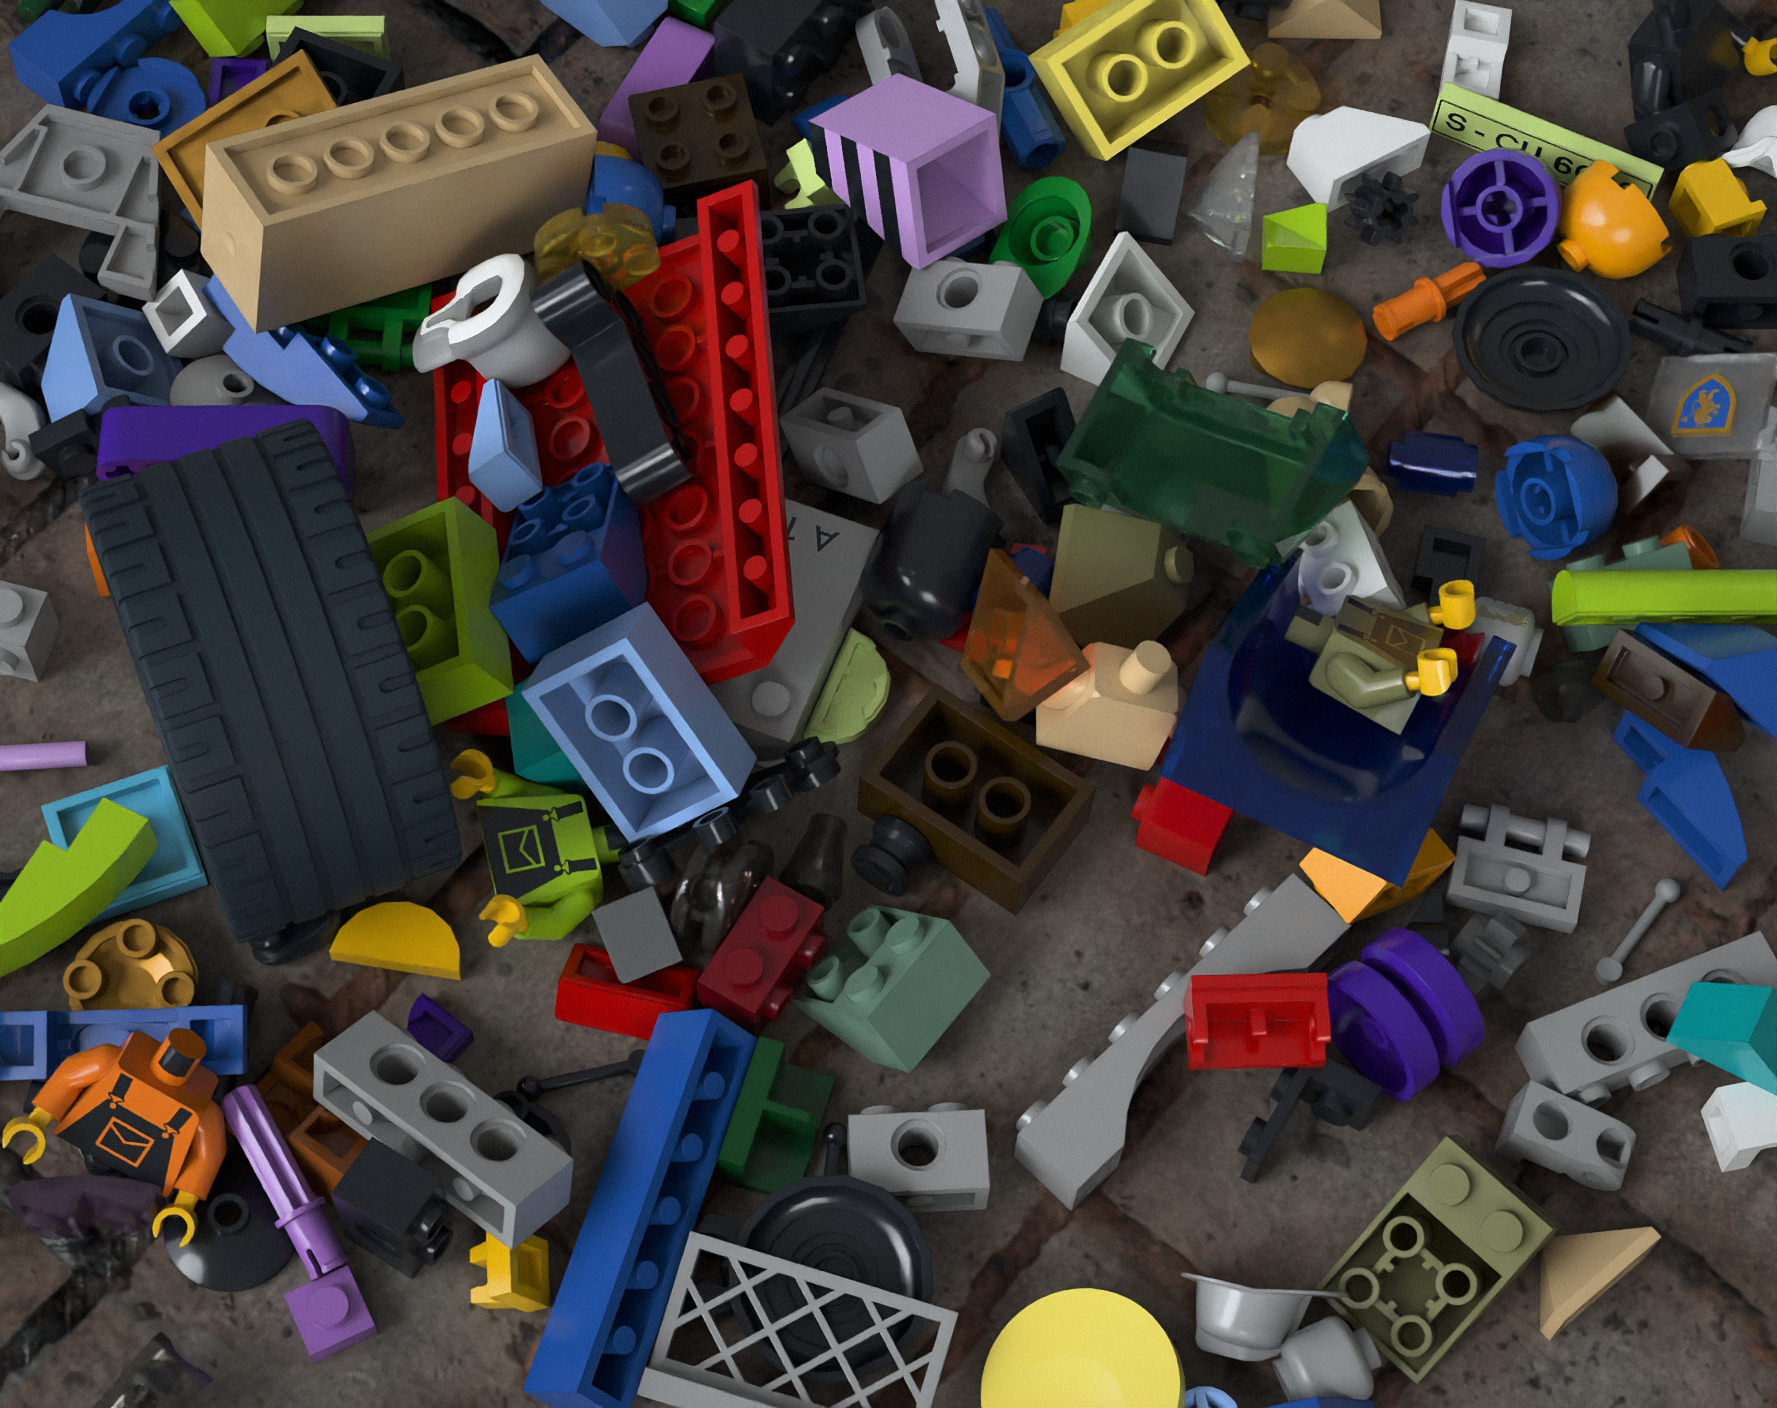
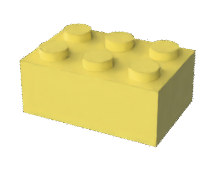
[1028,0,1251,161]

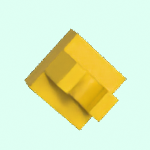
[470,1231,550,1313]

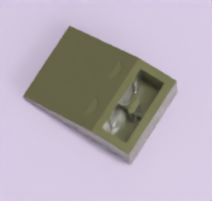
[1313,1134,1562,1384]

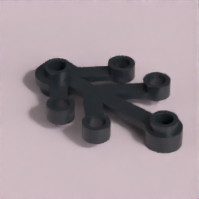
[617,736,841,893]

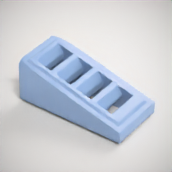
[468,377,543,512]

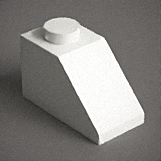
[1286,106,1431,213]

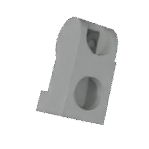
[1493,1080,1637,1191]

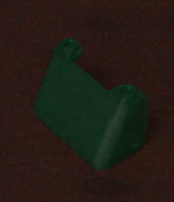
[1055,337,1370,570]

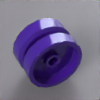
[1327,927,1485,1101]

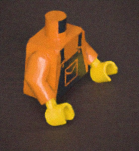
[2,1028,227,1248]

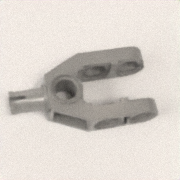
[855,0,1005,138]

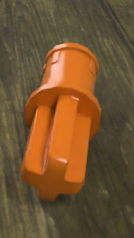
[1372,261,1487,341]

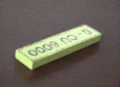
[1429,81,1664,203]

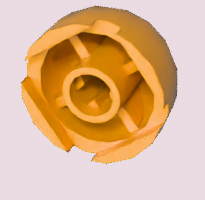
[1557,159,1672,280]

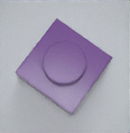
[283,1265,378,1363]

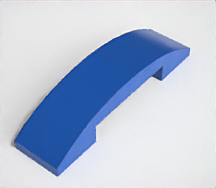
[0,1005,248,1081]

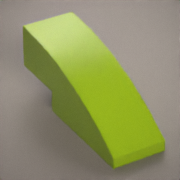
[0,797,159,978]

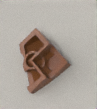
[225,1021,368,1206]

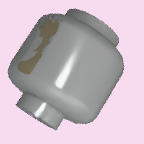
[1464,596,1544,686]

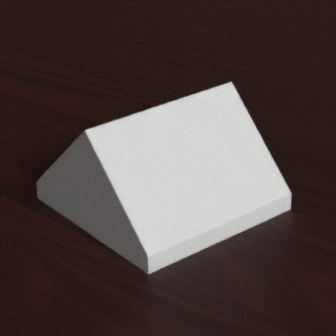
[1060,231,1195,403]

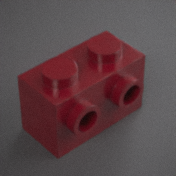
[697,876,828,1038]

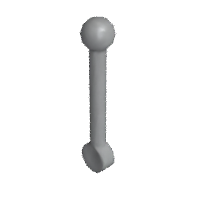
[1594,878,1681,986]

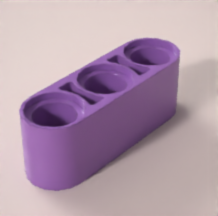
[596,16,715,165]

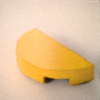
[329,901,461,981]

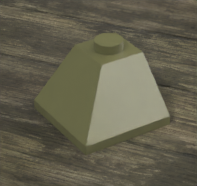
[1047,503,1194,650]

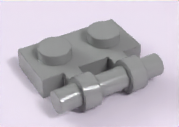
[1444,803,1591,934]

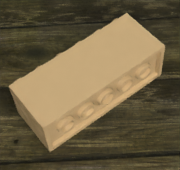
[200,54,598,334]

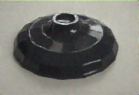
[1451,266,1633,416]
[729,1175,933,1383]

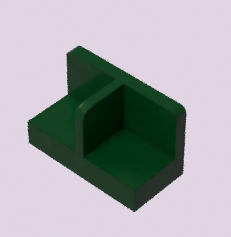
[718,1036,834,1196]

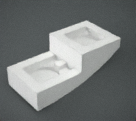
[1438,0,1512,101]

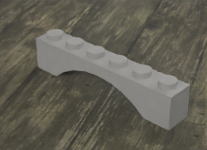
[1013,873,1351,1211]

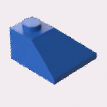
[1633,622,1777,740]

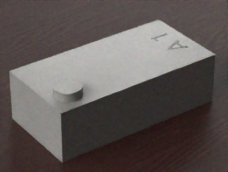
[707,498,880,768]

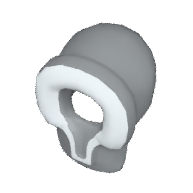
[412,253,571,389]

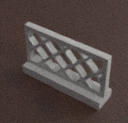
[637,1231,959,1408]

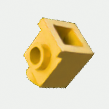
[1668,157,1767,240]

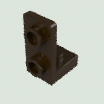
[1570,389,1695,516]

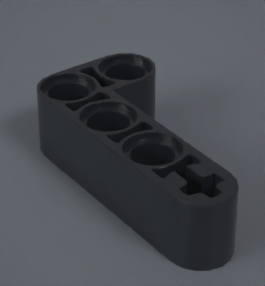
[529,257,697,507]

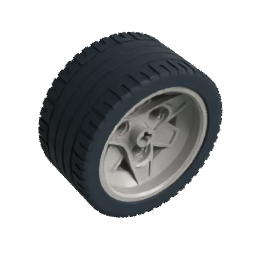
[78,418,462,944]

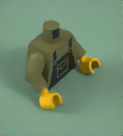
[1283,580,1476,735]

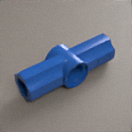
[982,3,1066,172]

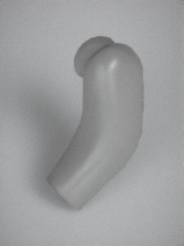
[0,379,48,481]
[942,428,998,509]

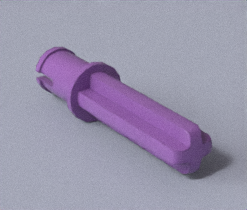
[220,1084,351,1282]

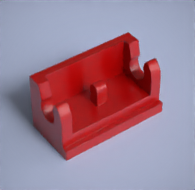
[1183,972,1331,1070]

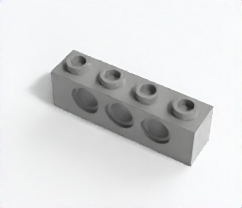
[1514,931,1777,1109]
[313,1010,574,1250]

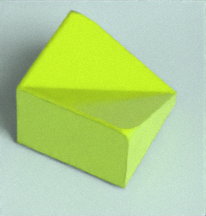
[1261,203,1327,274]

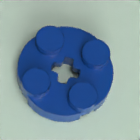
[87,57,207,172]

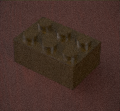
[857,683,1096,916]

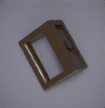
[1589,628,1746,753]

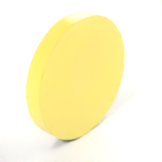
[981,1288,1186,1408]

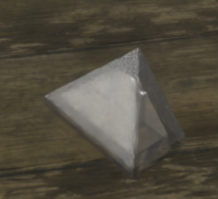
[1179,131,1260,263]

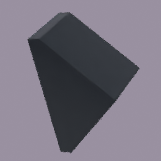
[1113,137,1189,246]
[1000,387,1101,525]

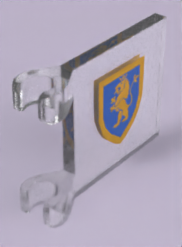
[1645,352,1777,464]

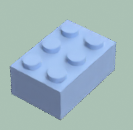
[521,601,757,843]

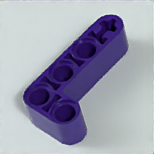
[96,405,356,504]

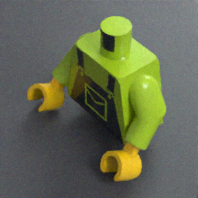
[450,749,629,948]

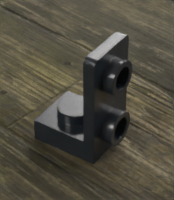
[1238,1056,1382,1184]

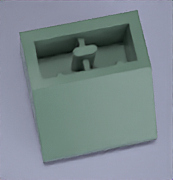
[791,903,991,1073]

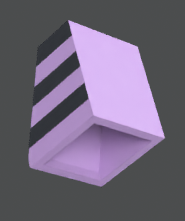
[808,73,1008,270]

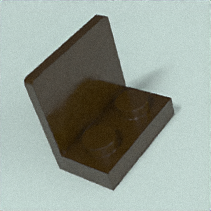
[628,73,771,211]

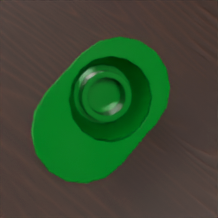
[988,176,1094,301]

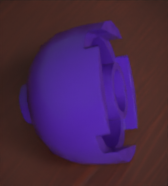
[1441,147,1564,268]

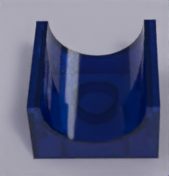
[1157,540,1517,888]

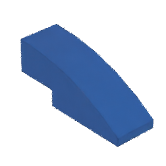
[1612,709,1748,892]

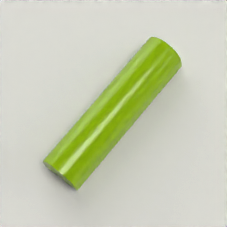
[1551,569,1777,626]

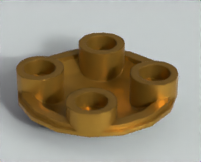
[1248,287,1367,392]
[63,919,200,1011]

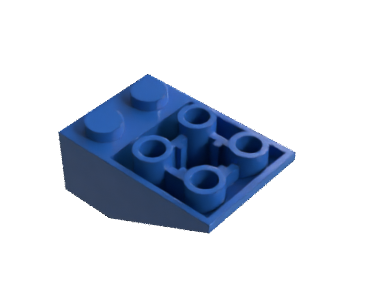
[488,462,648,665]

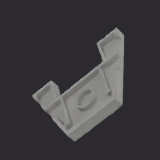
[0,104,163,302]

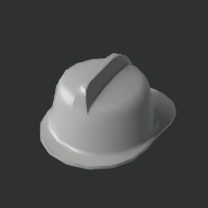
[1181,1273,1349,1361]

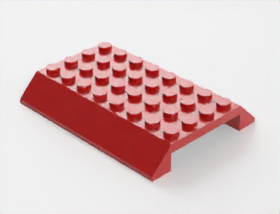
[431,179,795,737]

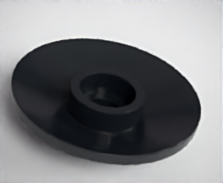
[163,1158,296,1292]

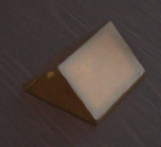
[960,548,1091,722]

